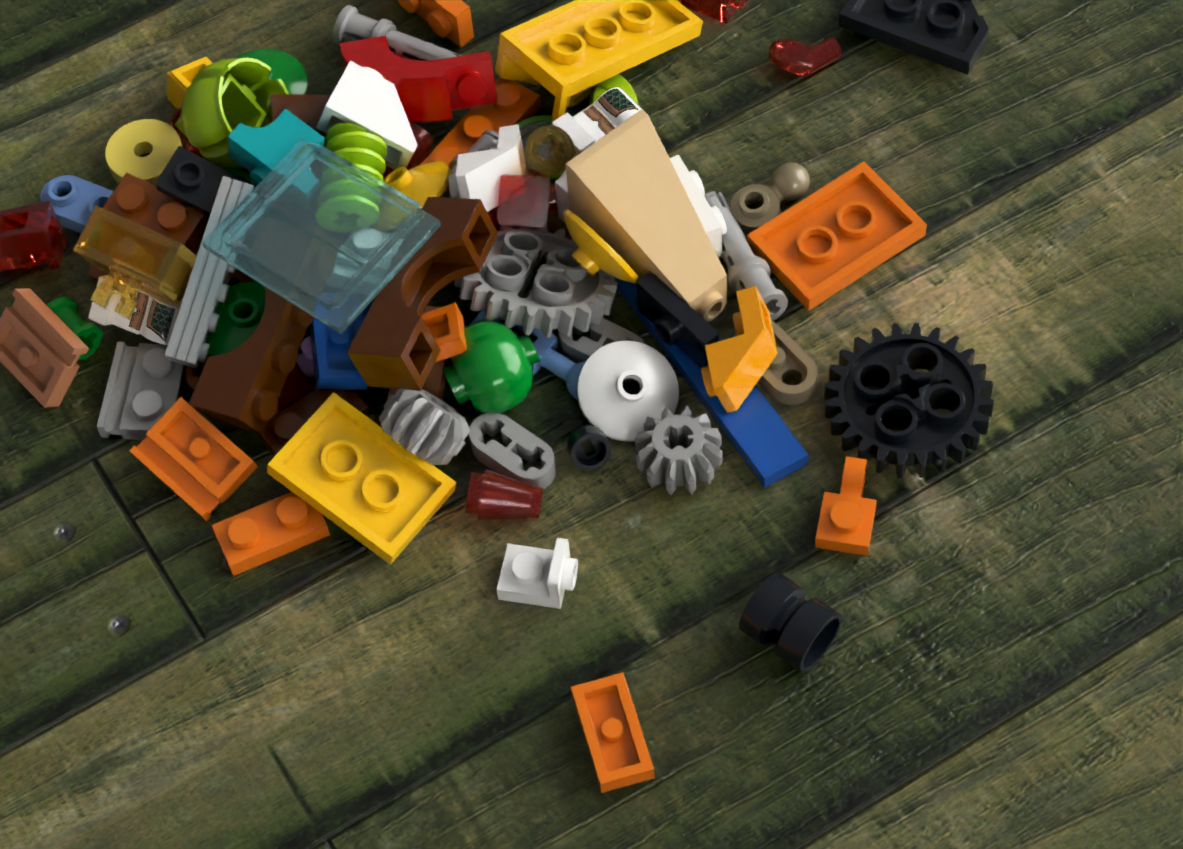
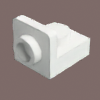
[497,538,578,609]

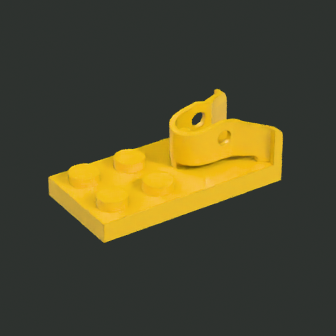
[495,0,703,121]

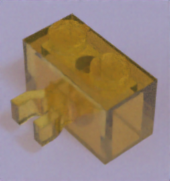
[73,205,197,320]

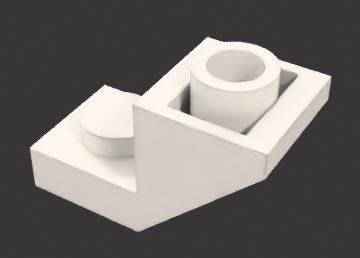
[449,124,527,212]

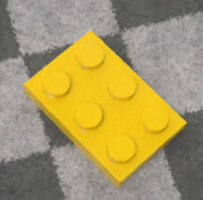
[267,392,457,565]

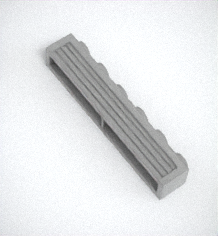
[165,176,258,369]

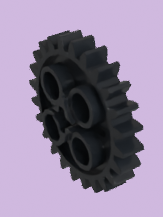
[824,323,994,478]

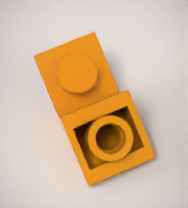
[701,286,778,414]

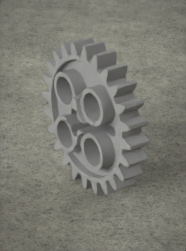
[454,221,618,338]

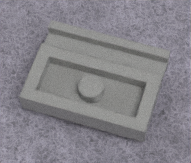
[97,342,187,440]

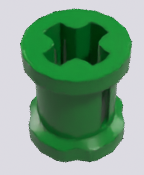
[47,296,103,361]

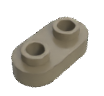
[734,320,818,405]

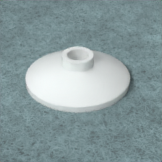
[577,341,679,442]

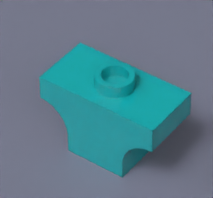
[228,109,325,213]

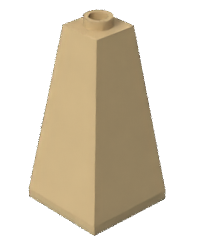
[566,109,727,322]

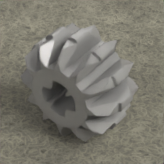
[379,389,470,465]
[635,405,723,496]

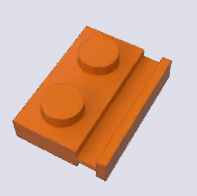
[129,397,258,522]

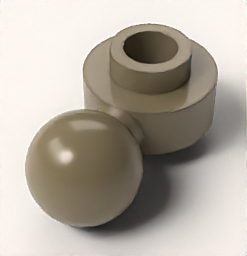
[730,162,810,235]

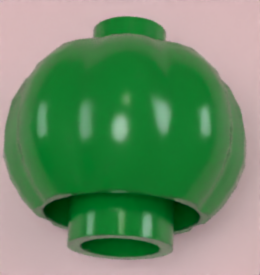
[442,321,541,413]

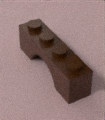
[347,197,498,391]
[189,218,339,435]

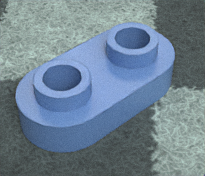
[40,175,113,239]

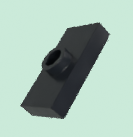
[636,272,719,368]

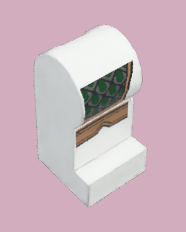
[552,87,646,163]
[88,271,183,346]

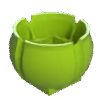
[175,57,289,169]

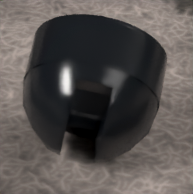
[567,424,611,471]

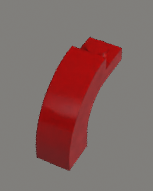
[339,35,498,122]

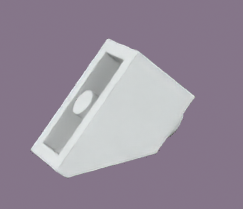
[316,61,418,170]

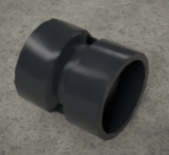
[739,572,843,673]

